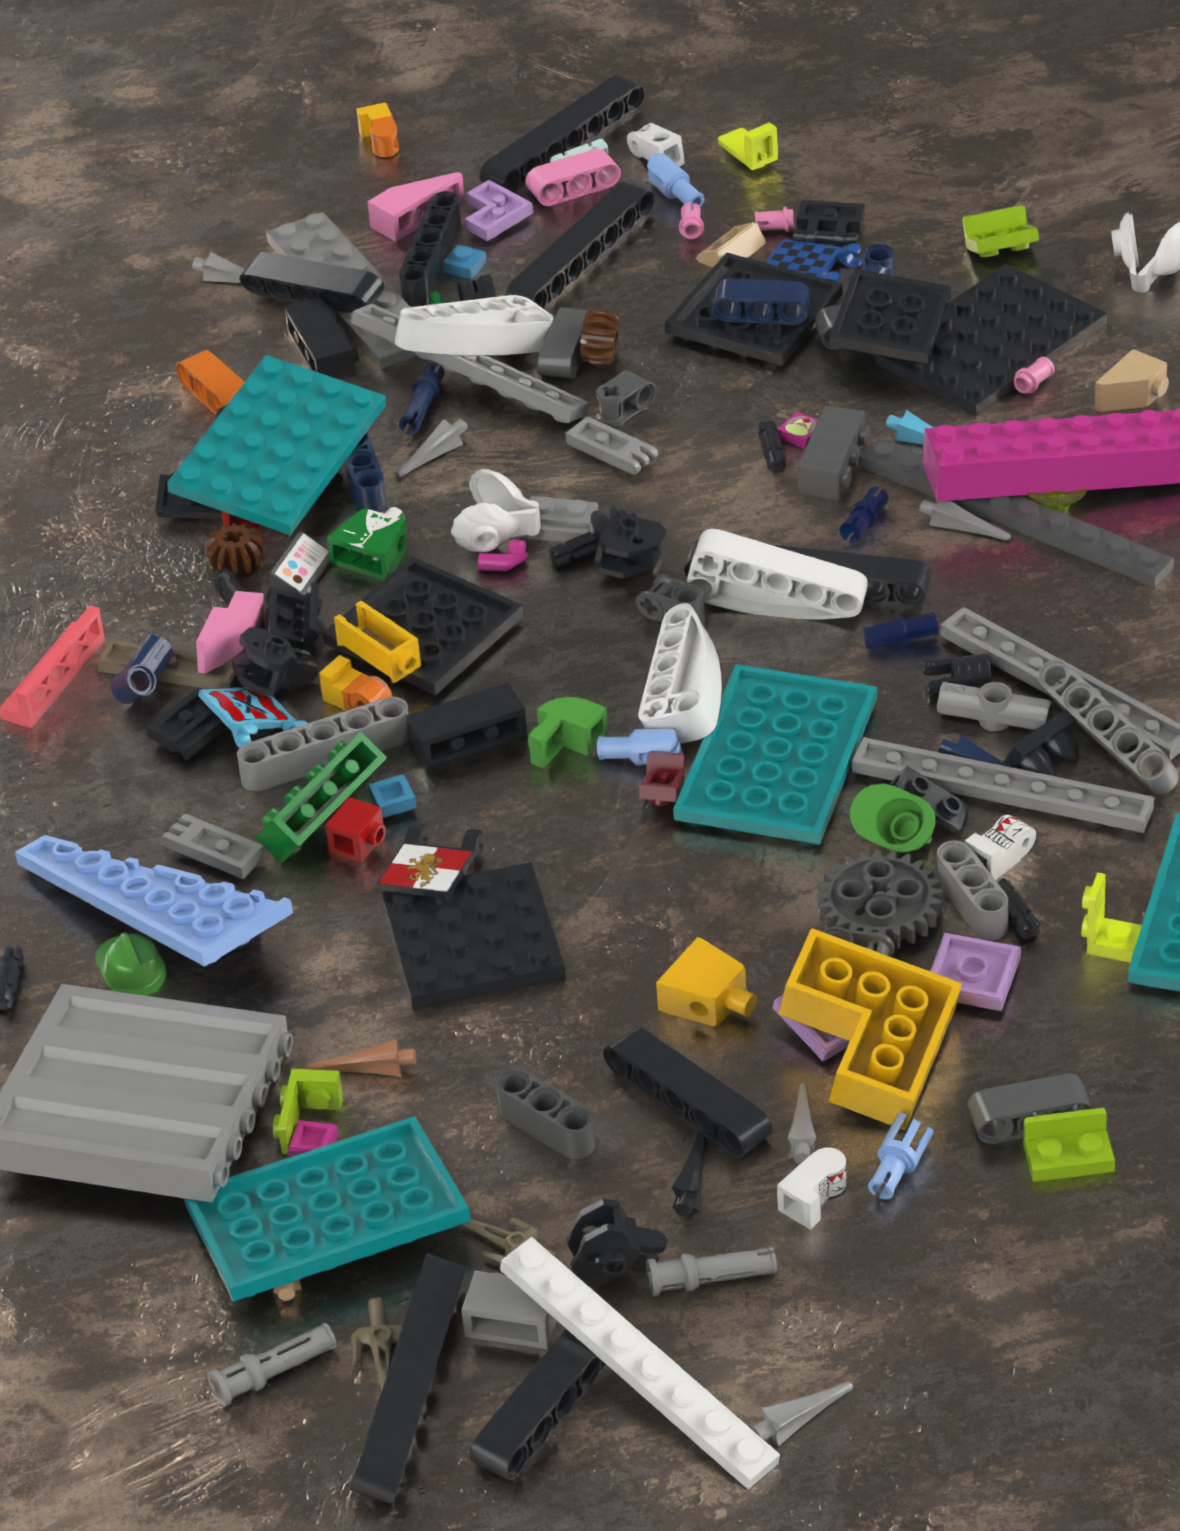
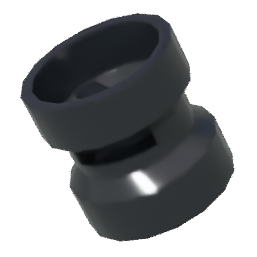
[457,274,496,301]

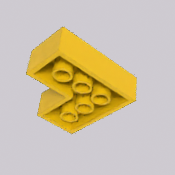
[778,928,962,1130]

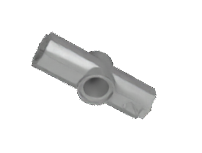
[937,682,1054,732]

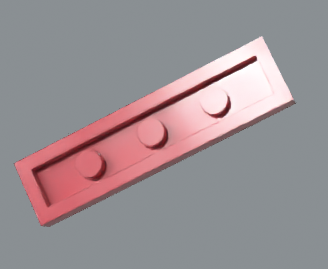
[0,605,105,728]

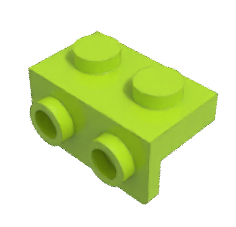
[962,205,1039,257]

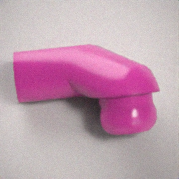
[478,540,528,571]

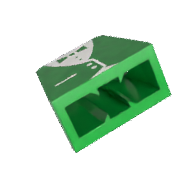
[327,507,408,581]

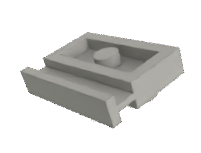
[520,496,599,542]

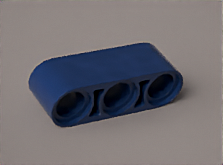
[712,278,811,325]
[342,433,387,513]

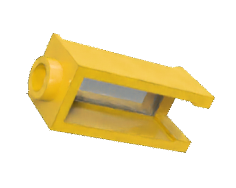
[334,601,421,683]

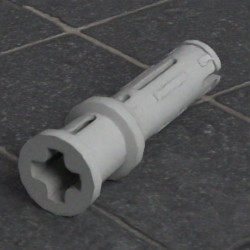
[646,1246,777,1297]
[208,1323,337,1407]

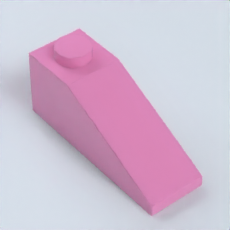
[367,172,465,242]

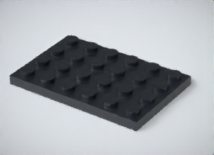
[875,264,1107,416]

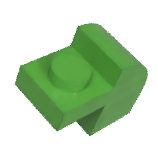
[528,697,608,768]

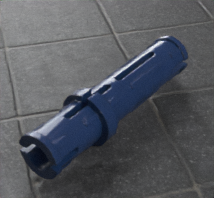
[399,362,445,434]

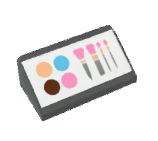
[270,532,330,596]

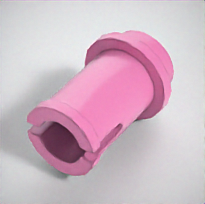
[679,202,704,239]
[755,207,795,232]
[1013,357,1055,394]

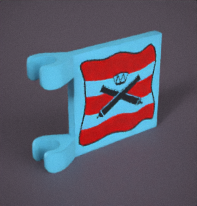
[198,687,308,748]

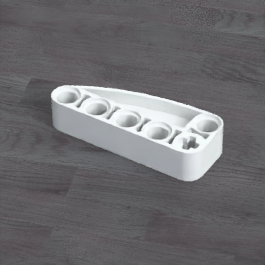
[394,295,553,355]
[686,529,868,619]
[638,603,722,744]

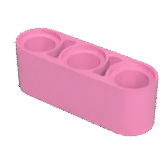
[525,148,621,206]

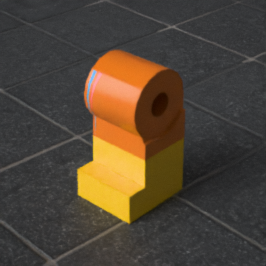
[356,102,399,157]
[319,655,392,711]

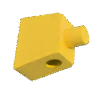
[656,937,757,1027]

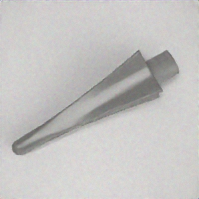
[192,252,245,283]
[396,419,468,478]
[919,499,1011,541]
[787,1082,816,1165]
[751,1382,853,1447]

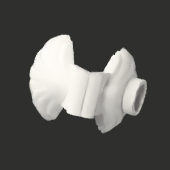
[1111,211,1180,293]
[451,469,541,552]

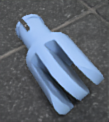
[647,153,705,210]
[597,728,683,766]
[868,1112,934,1200]

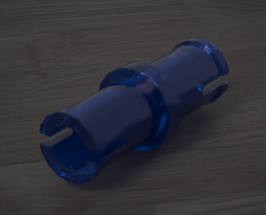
[839,487,889,543]
[863,612,939,649]

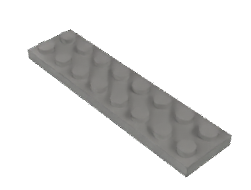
[266,212,416,369]

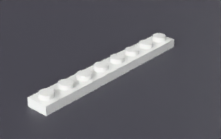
[500,1237,780,1489]

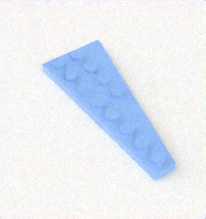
[15,835,293,967]

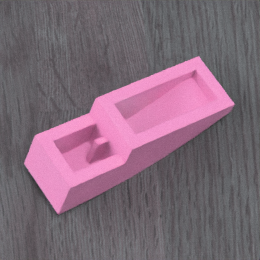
[196,591,265,674]

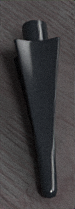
[671,1132,706,1216]

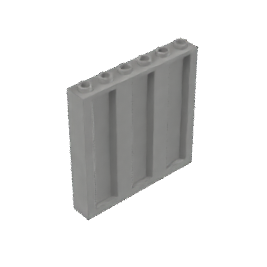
[0,984,293,1203]

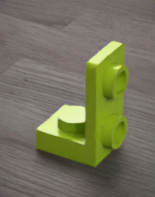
[273,1069,343,1154]

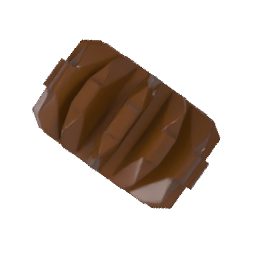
[580,309,620,366]
[205,522,265,578]

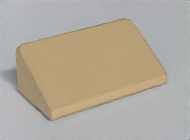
[696,222,766,268]

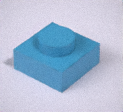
[442,245,487,280]
[368,774,417,818]

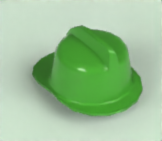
[850,783,936,853]
[96,932,166,996]

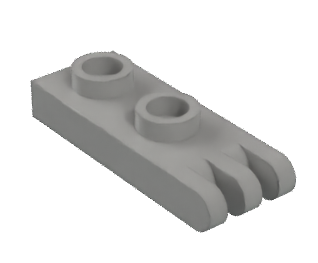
[565,416,658,475]
[160,814,265,879]

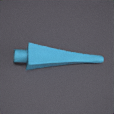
[886,410,934,445]

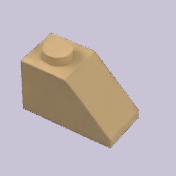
[1094,349,1169,412]

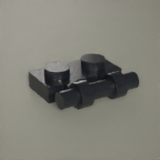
[793,200,865,247]

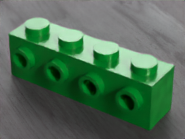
[255,732,387,864]

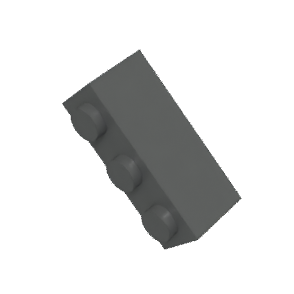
[798,405,870,500]

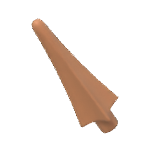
[306,1039,416,1077]

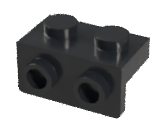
[265,583,322,651]

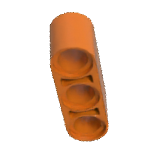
[176,350,245,415]

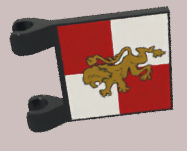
[376,823,484,899]

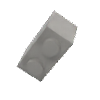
[462,1271,557,1349]

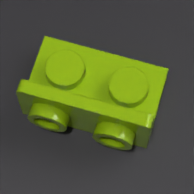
[1023,1108,1115,1182]

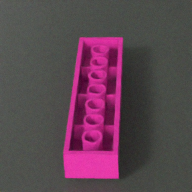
[922,408,1180,502]

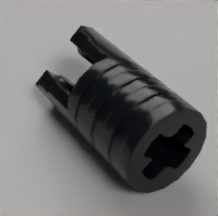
[921,653,992,695]

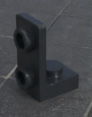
[889,766,969,833]

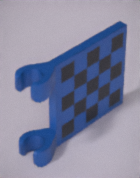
[765,239,863,282]

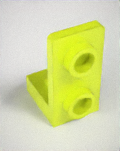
[718,122,778,170]
[1081,873,1142,963]

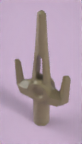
[461,1217,559,1263]
[351,1298,402,1391]

